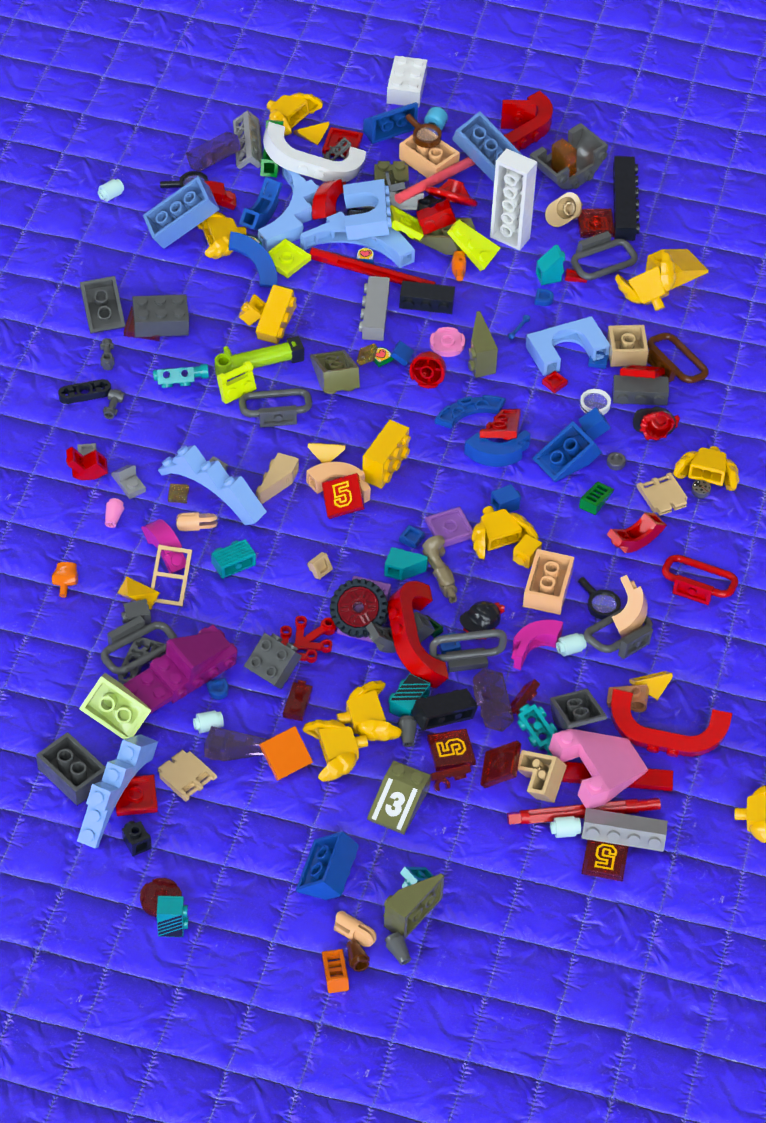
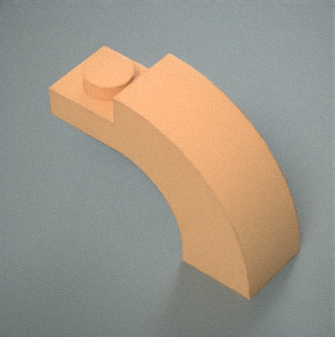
[612,575,648,638]

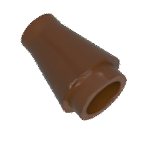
[346,939,370,972]

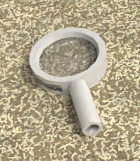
[580,389,611,415]

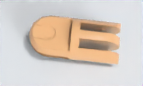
[176,512,218,531]
[334,911,377,947]

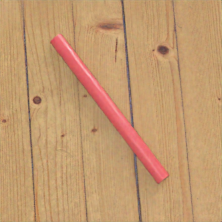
[394,157,475,204]

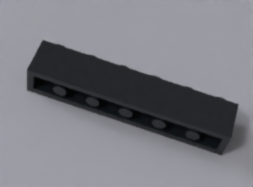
[613,156,640,241]

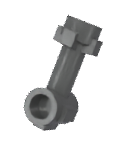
[100,338,115,370]
[103,389,125,419]

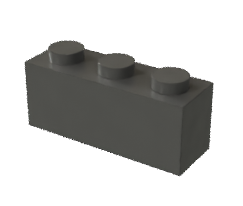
[612,375,669,405]

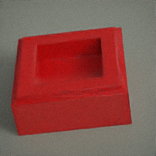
[542,371,568,394]

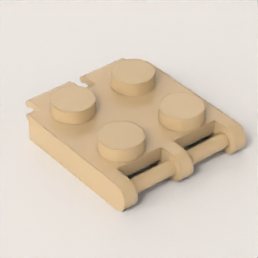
[636,472,687,516]
[158,750,217,802]

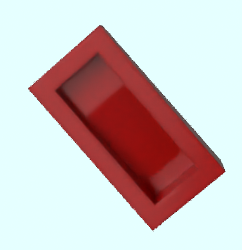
[565,269,587,283]

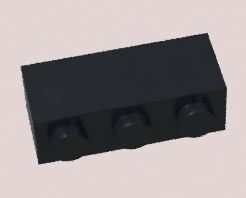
[399,281,455,314]
[411,688,478,730]

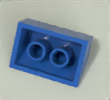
[363,102,418,144]
[296,831,359,900]

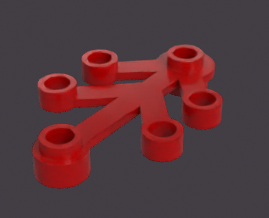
[280,616,336,663]

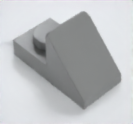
[111,465,146,499]

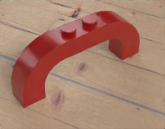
[504,90,553,151]
[388,581,449,688]
[610,689,732,757]

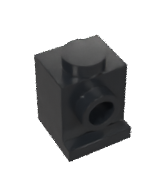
[122,821,152,856]

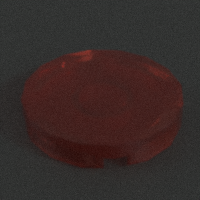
[140,878,182,917]

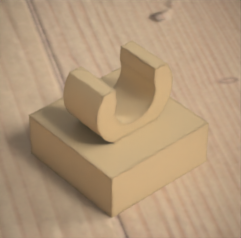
[307,552,333,579]

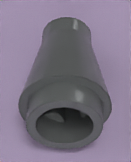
[397,716,417,747]
[385,932,412,965]

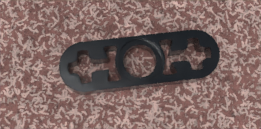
[58,379,111,404]

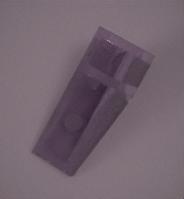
[204,726,268,761]

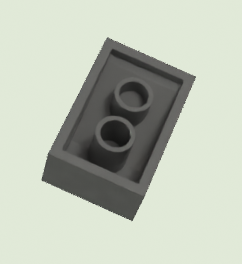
[80,276,126,334]
[550,688,607,729]

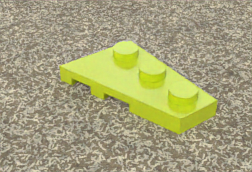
[447,220,500,271]

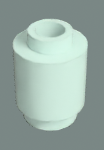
[98,179,124,202]
[556,633,587,656]
[193,710,224,733]
[550,816,581,838]

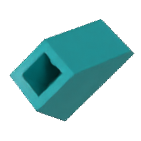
[536,245,565,285]
[384,547,428,581]

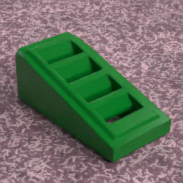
[579,482,614,515]

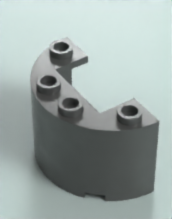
[530,123,608,190]

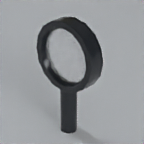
[160,171,209,188]
[578,577,621,620]

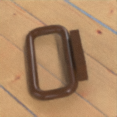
[647,333,709,383]

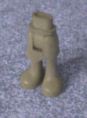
[422,535,457,603]

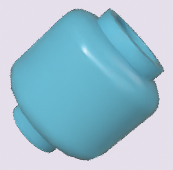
[424,107,448,130]

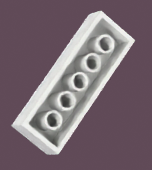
[490,148,537,250]

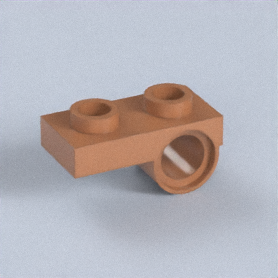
[607,684,649,712]

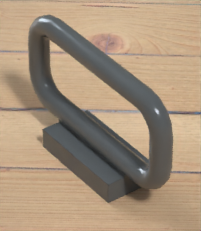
[571,231,638,280]
[239,388,312,427]
[584,608,653,659]
[101,616,178,675]
[429,629,507,672]

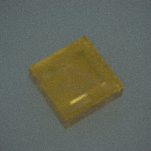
[357,344,378,366]
[168,484,189,503]

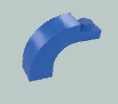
[239,177,283,230]
[464,430,530,467]

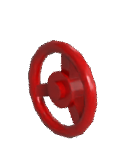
[425,178,478,207]

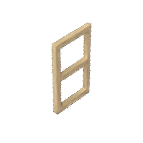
[151,544,193,607]

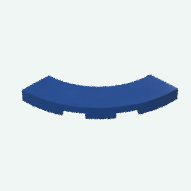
[229,231,277,288]
[435,395,506,429]

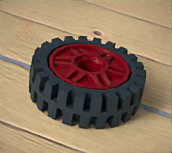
[330,579,388,638]

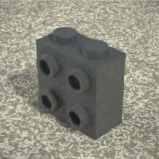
[244,633,302,689]

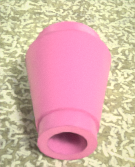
[105,498,124,528]

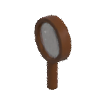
[406,114,442,148]

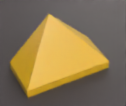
[293,122,329,145]
[308,442,346,463]
[118,576,160,610]
[629,671,673,700]

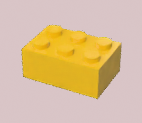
[362,420,411,489]

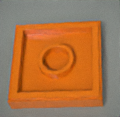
[259,726,313,781]

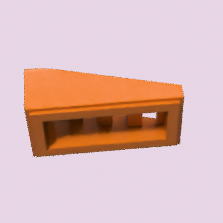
[322,949,349,993]

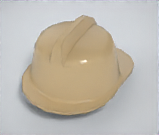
[545,192,583,227]

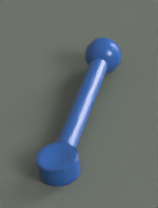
[508,315,530,339]

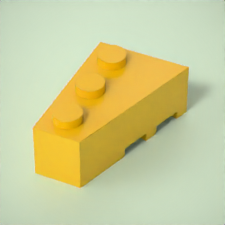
[256,285,297,344]

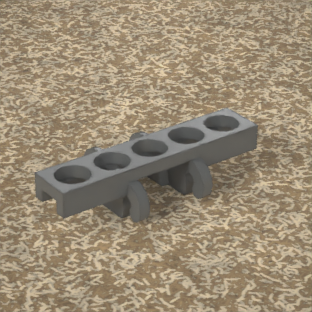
[322,137,352,161]

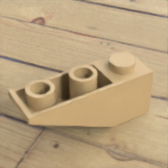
[256,453,299,504]

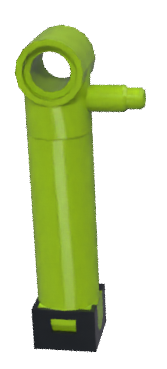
[214,336,304,376]

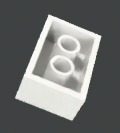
[387,56,428,107]

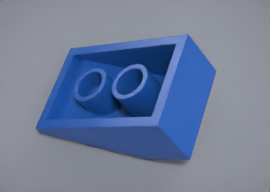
[532,421,602,482]

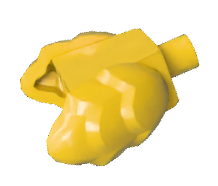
[267,92,323,136]
[197,212,247,259]
[615,251,676,311]
[673,446,739,491]
[471,506,539,559]
[336,680,402,741]
[302,719,368,782]
[735,785,766,843]

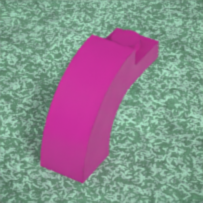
[141,519,186,574]
[511,620,563,670]

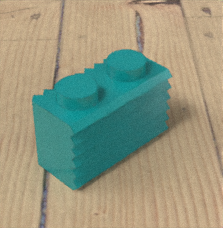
[211,539,256,579]

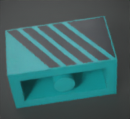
[388,674,431,717]
[157,896,189,937]

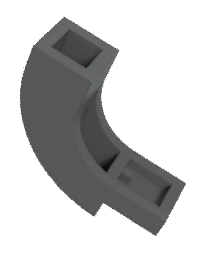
[366,612,435,653]

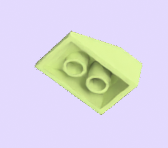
[79,673,151,739]

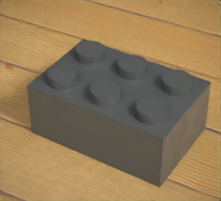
[133,294,189,337]
[36,732,106,806]

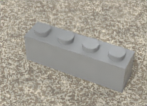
[359,276,390,341]
[581,808,668,852]

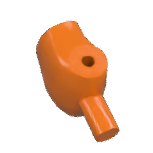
[451,251,466,281]
[52,562,78,598]

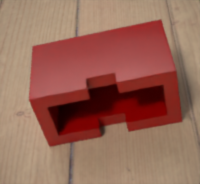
[416,199,456,235]

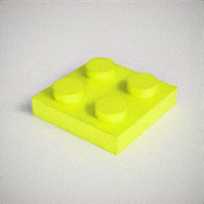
[390,205,424,241]
[268,239,311,278]

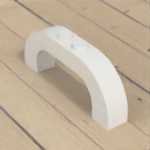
[263,122,366,182]

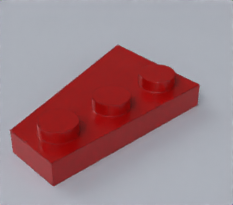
[480,409,521,440]

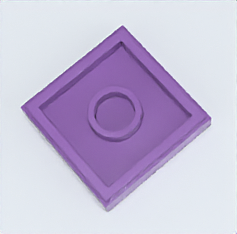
[425,507,473,547]

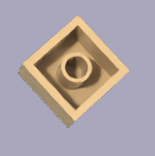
[607,325,648,367]

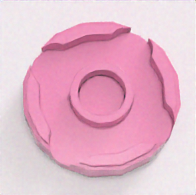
[430,327,466,357]

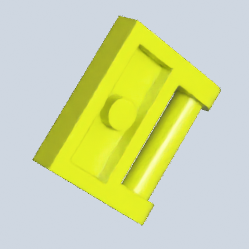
[217,360,257,404]

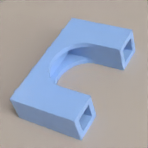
[343,179,392,240]
[526,316,610,376]

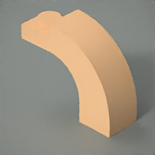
[306,462,371,503]

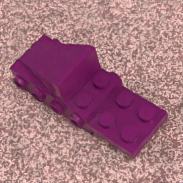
[123,625,237,715]

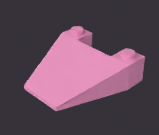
[549,729,648,809]

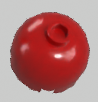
[409,351,446,389]

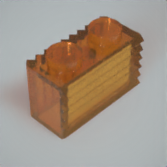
[552,138,577,177]

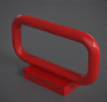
[661,555,739,605]

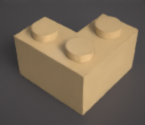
[516,750,567,803]

